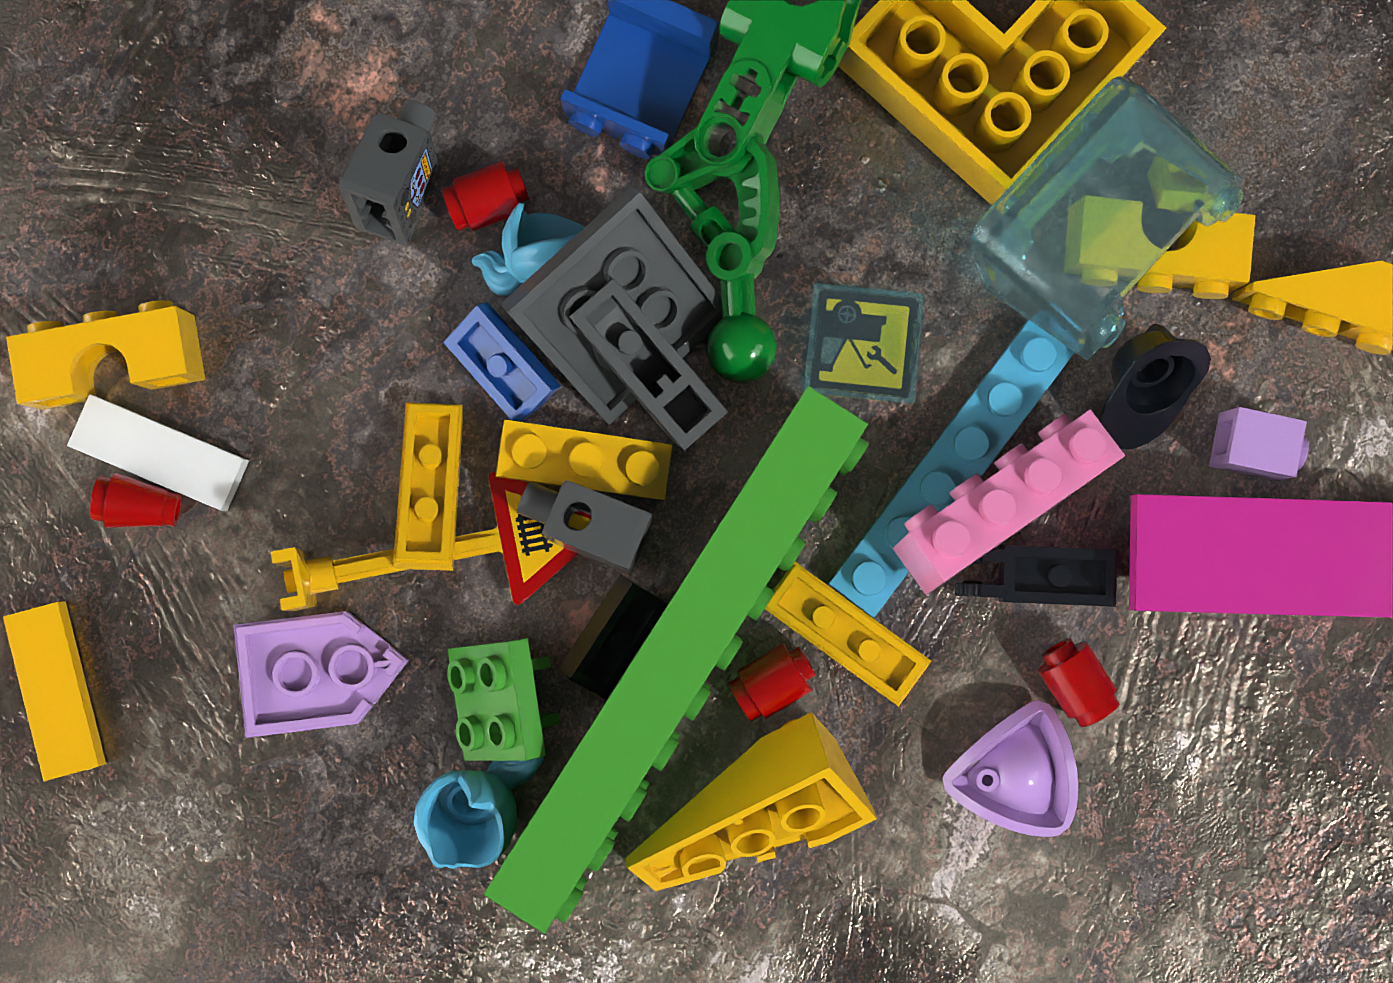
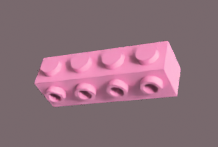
[892,409,1125,595]

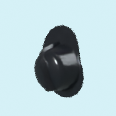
[1099,323,1211,449]

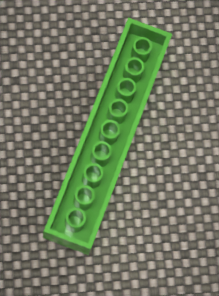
[484,386,869,934]

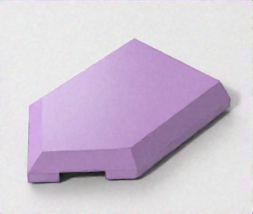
[233,611,409,738]

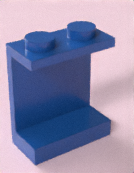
[560,0,719,159]

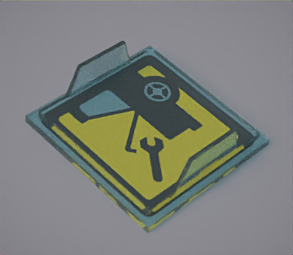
[803,283,925,404]

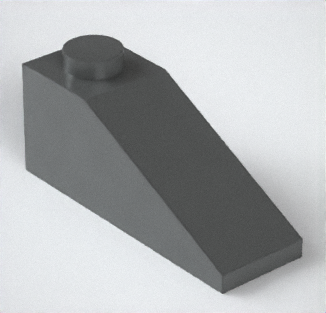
[569,278,728,450]

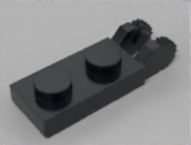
[955,545,1118,607]

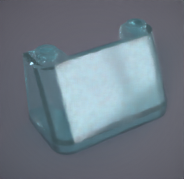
[971,76,1243,361]

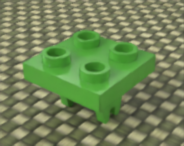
[447,638,560,761]

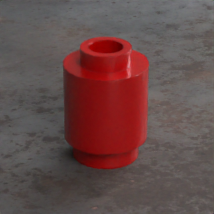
[442,160,530,232]
[1038,638,1120,727]
[728,642,816,722]

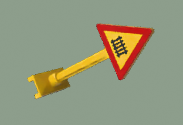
[271,472,592,611]

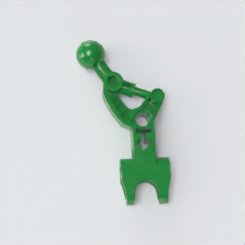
[645,0,862,384]

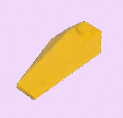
[625,712,877,891]

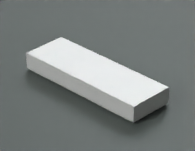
[67,394,249,511]

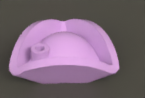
[942,700,1078,837]

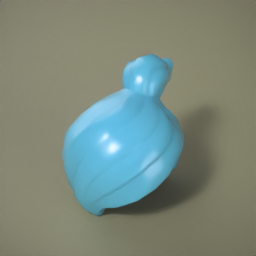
[472,203,585,296]
[414,757,544,869]

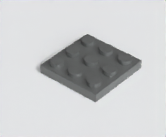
[500,186,723,425]

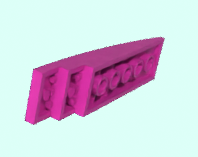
[1129,494,1393,618]

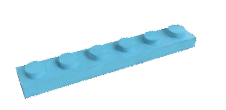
[827,317,1076,618]

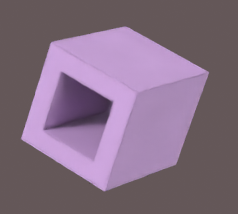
[1209,407,1309,480]

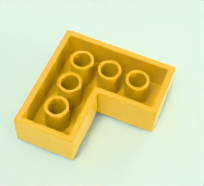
[838,0,1166,211]

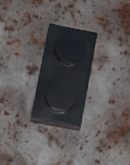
[557,574,668,699]

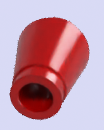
[90,472,182,528]

